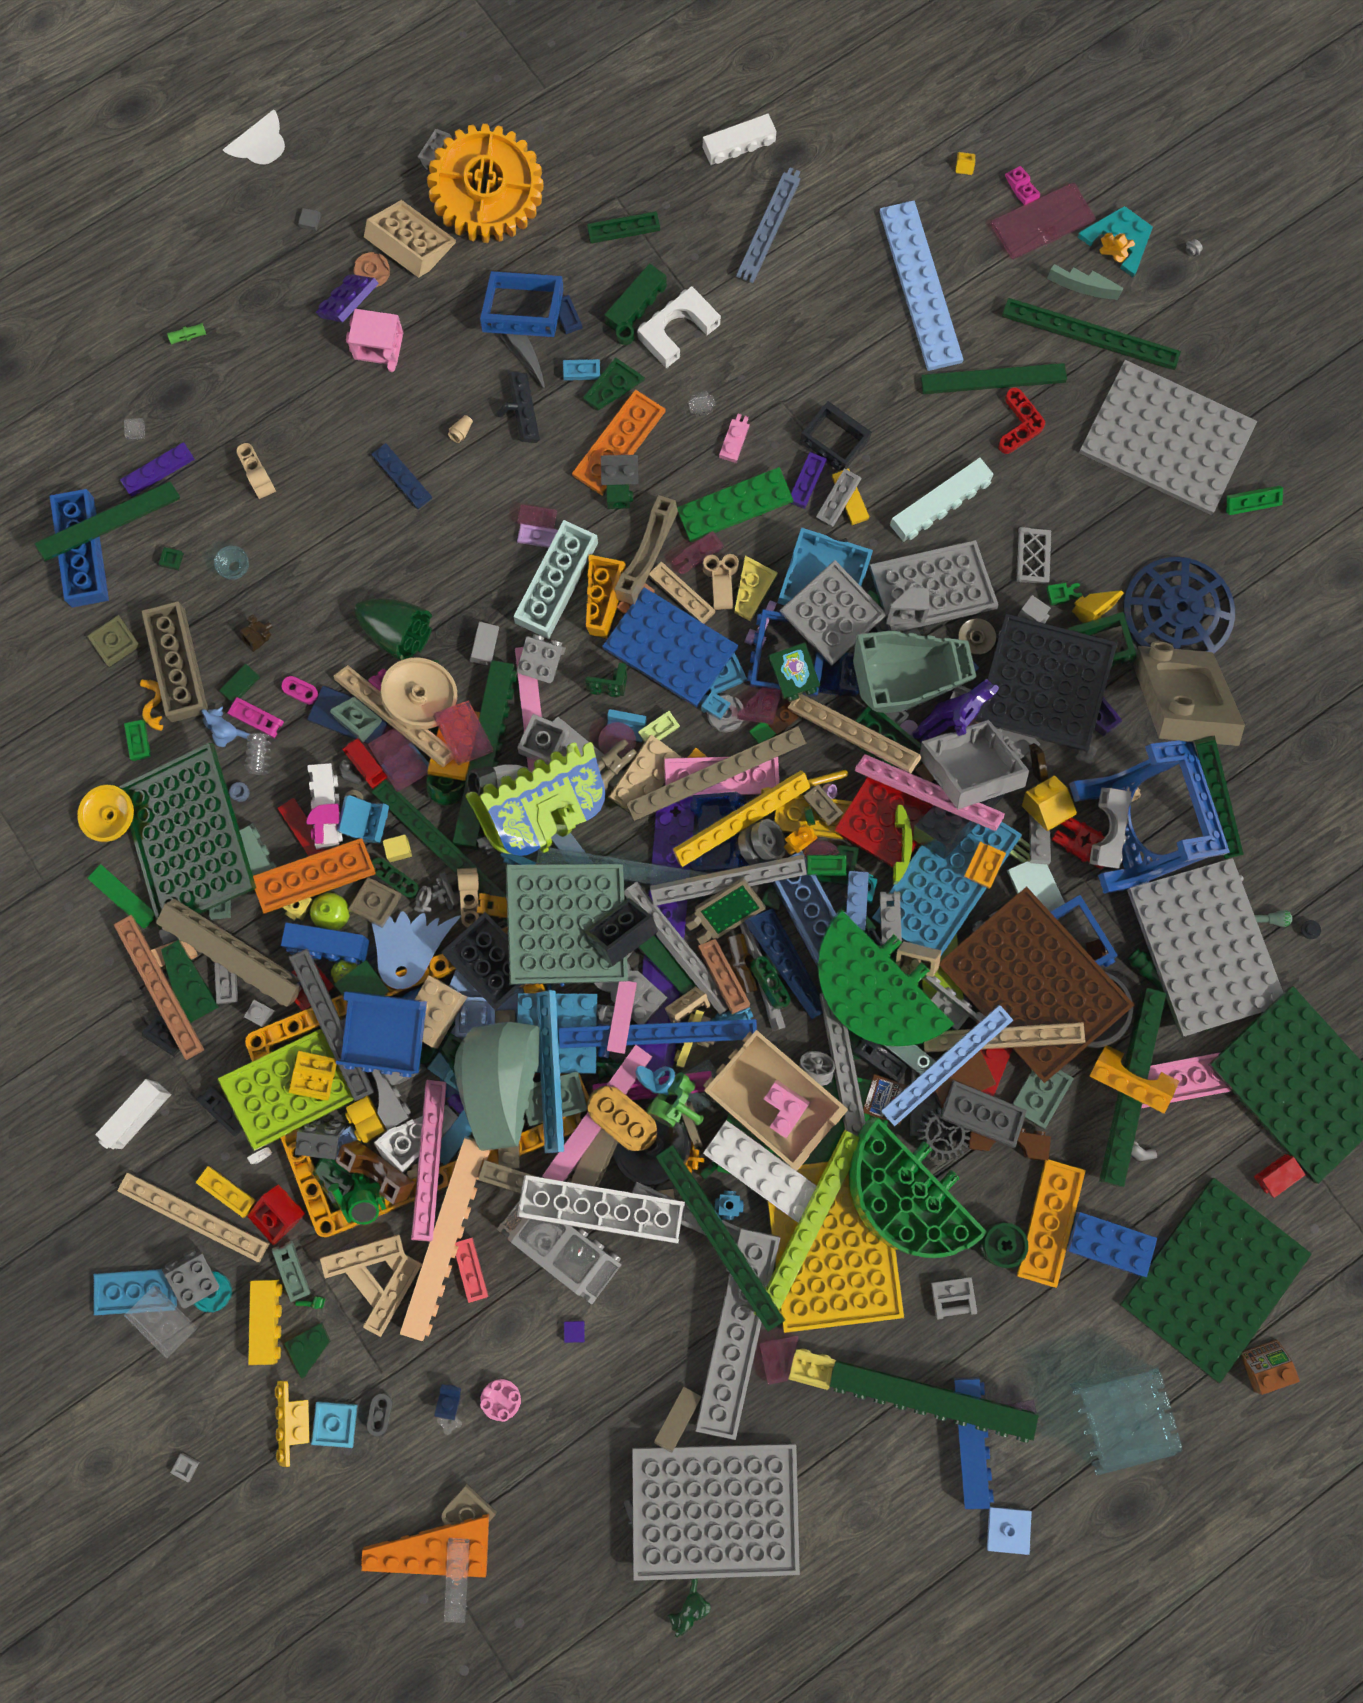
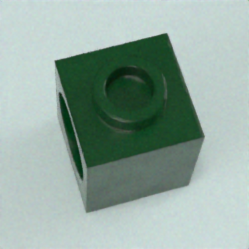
[607,484,633,509]

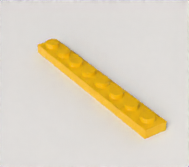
[673,771,810,867]

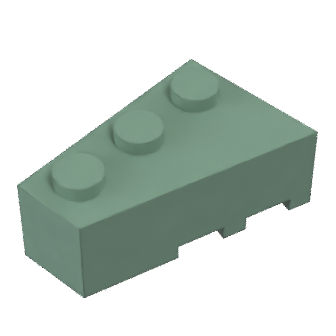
[239,823,277,876]

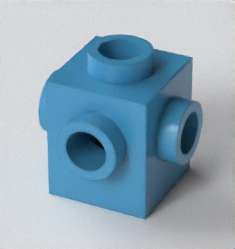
[715,1191,743,1220]

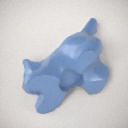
[201,707,253,747]

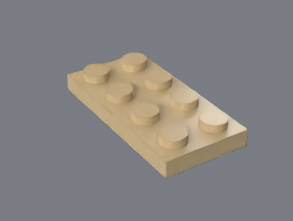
[608,735,681,819]

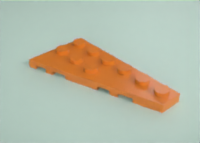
[361,1514,489,1577]

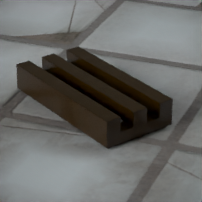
[1029,743,1048,783]

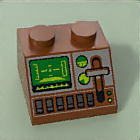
[1240,1339,1300,1395]

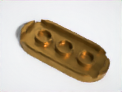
[587,1085,657,1151]

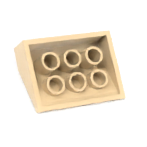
[364,200,456,278]

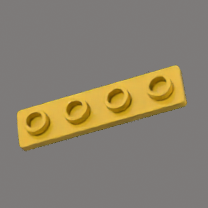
[275,1380,309,1467]

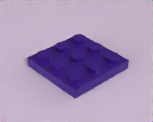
[316,274,379,322]

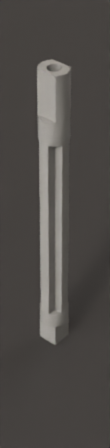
[740,922,785,1031]

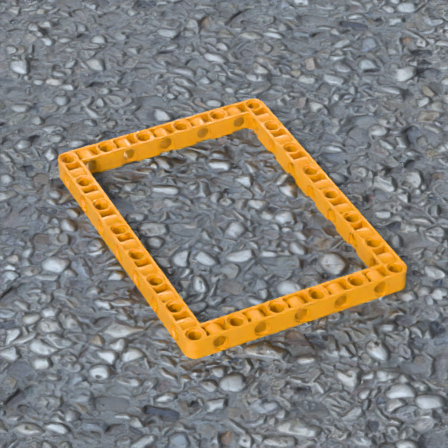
[245,927,589,1237]

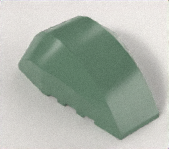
[853,631,976,713]
[454,1022,539,1151]

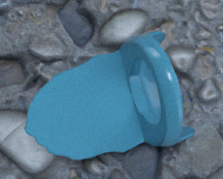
[635,1066,675,1095]

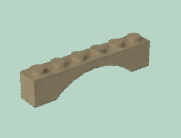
[614,495,678,605]

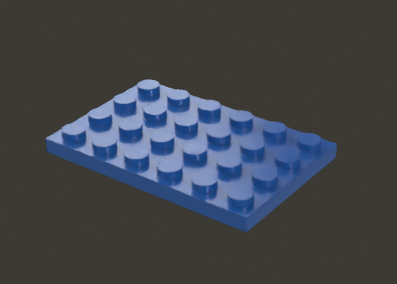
[603,587,738,708]

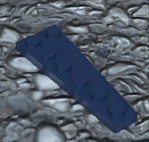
[745,909,823,1019]

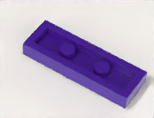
[791,452,826,509]

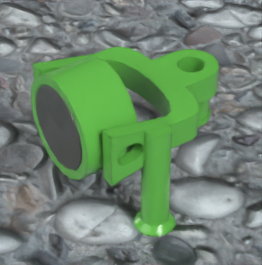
[646,1072,704,1127]

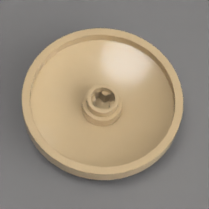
[380,658,457,729]

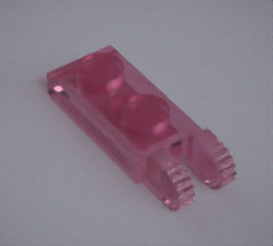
[672,531,724,574]

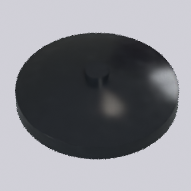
[613,1105,691,1186]

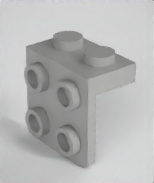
[517,634,566,683]

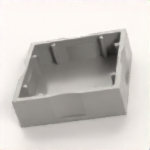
[920,720,1029,810]

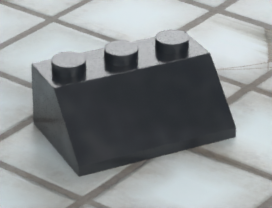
[584,898,658,966]

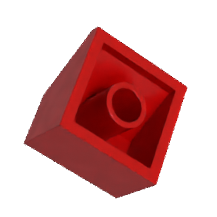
[247,1184,305,1246]

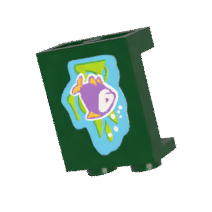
[768,643,820,702]

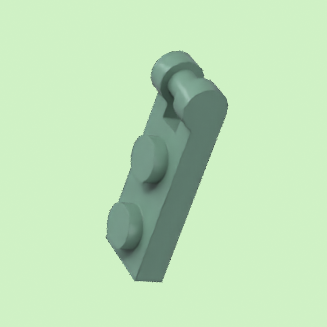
[272,1241,311,1302]

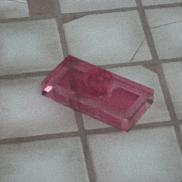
[517,504,558,529]

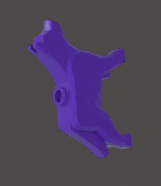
[912,679,999,743]

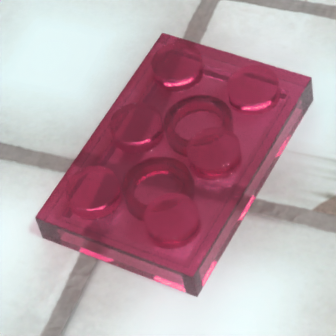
[433,700,493,765]
[368,728,428,792]

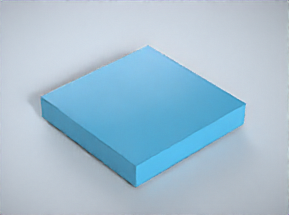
[311,1401,358,1448]

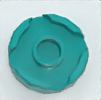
[194,1271,232,1312]

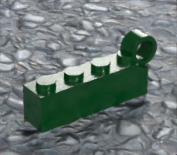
[604,263,667,345]

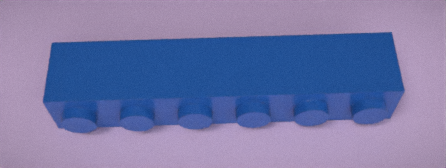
[955,1377,994,1509]

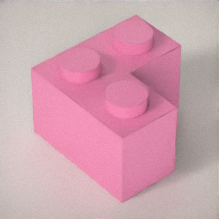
[764,1080,810,1138]

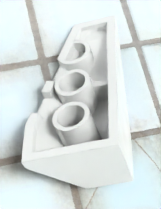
[374,1105,458,1174]

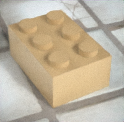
[415,976,467,1048]

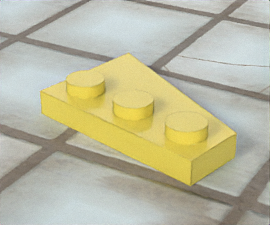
[734,556,778,622]

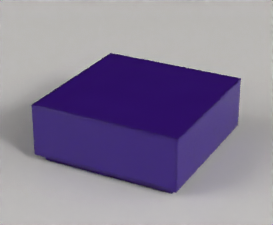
[564,1321,585,1343]

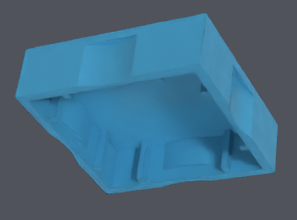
[778,528,873,605]

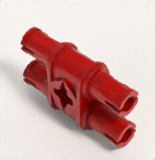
[1051,817,1105,870]

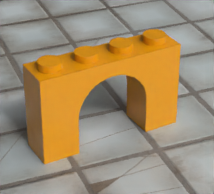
[1090,1045,1179,1114]

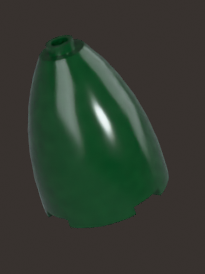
[354,598,432,660]

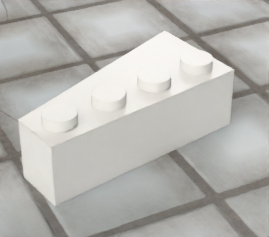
[308,763,343,850]

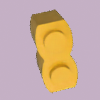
[345,1096,387,1143]

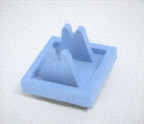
[455,996,495,1036]

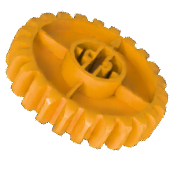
[427,124,543,243]

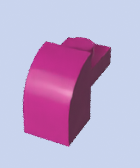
[307,804,339,844]

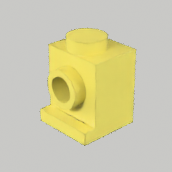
[283,898,314,921]

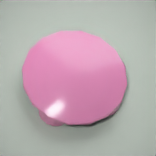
[480,1379,521,1422]

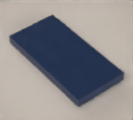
[307,686,389,748]

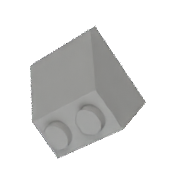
[886,586,929,625]

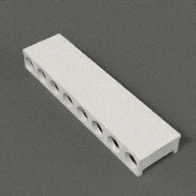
[517,1175,685,1243]

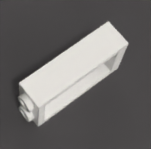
[95,1079,171,1149]

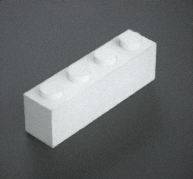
[703,114,776,165]

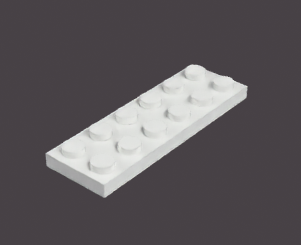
[703,1120,816,1222]

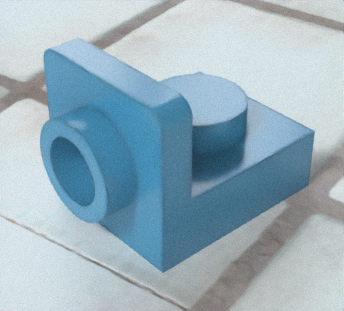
[700,691,731,720]

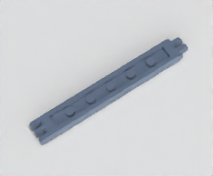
[736,167,801,283]

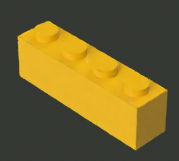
[248,1280,282,1365]

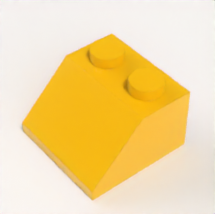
[1022,776,1077,831]

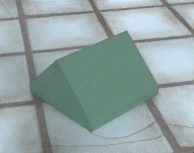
[330,697,382,742]

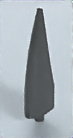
[501,333,545,389]

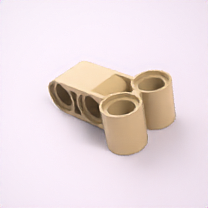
[237,443,276,499]
[703,554,739,610]
[457,868,479,927]

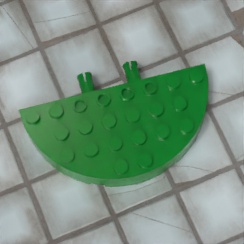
[818,908,954,1046]
[848,1117,988,1258]

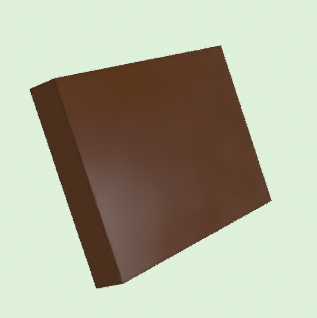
[934,1050,996,1109]

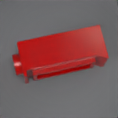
[342,738,388,789]

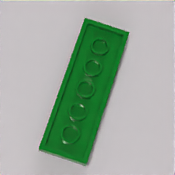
[677,467,793,543]

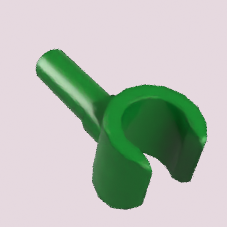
[295,1296,325,1309]

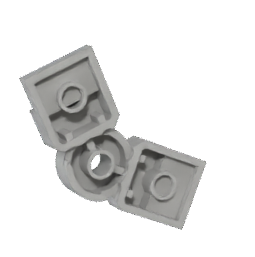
[594,952,668,1025]

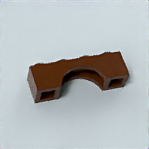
[966,1128,1051,1161]
[335,1140,415,1205]

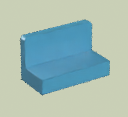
[605,709,646,742]

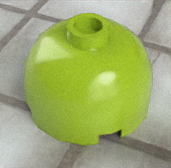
[310,893,350,931]

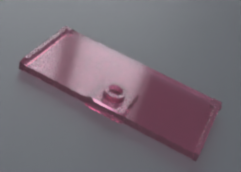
[991,182,1096,260]

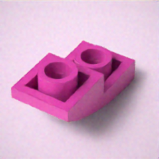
[1005,166,1040,206]

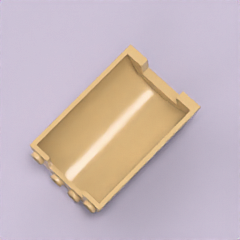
[703,1030,848,1171]

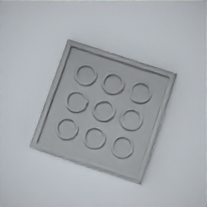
[780,560,887,666]

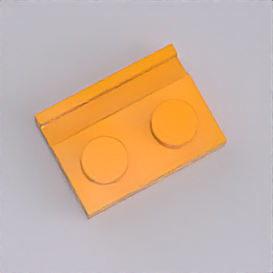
[964,841,1006,889]

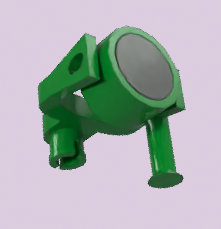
[328,1173,386,1225]

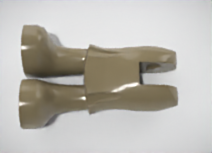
[597,739,637,794]

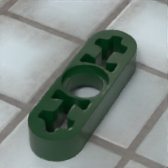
[372,858,419,899]
[750,956,790,1010]

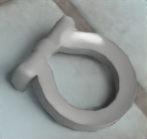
[414,886,432,913]

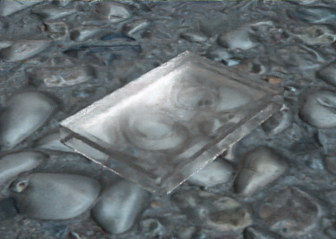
[124,1286,197,1359]

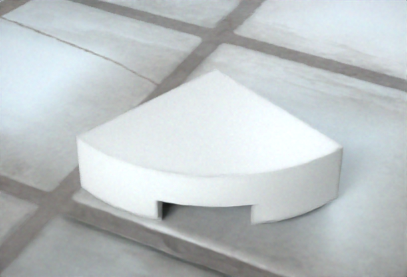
[247,1147,272,1164]

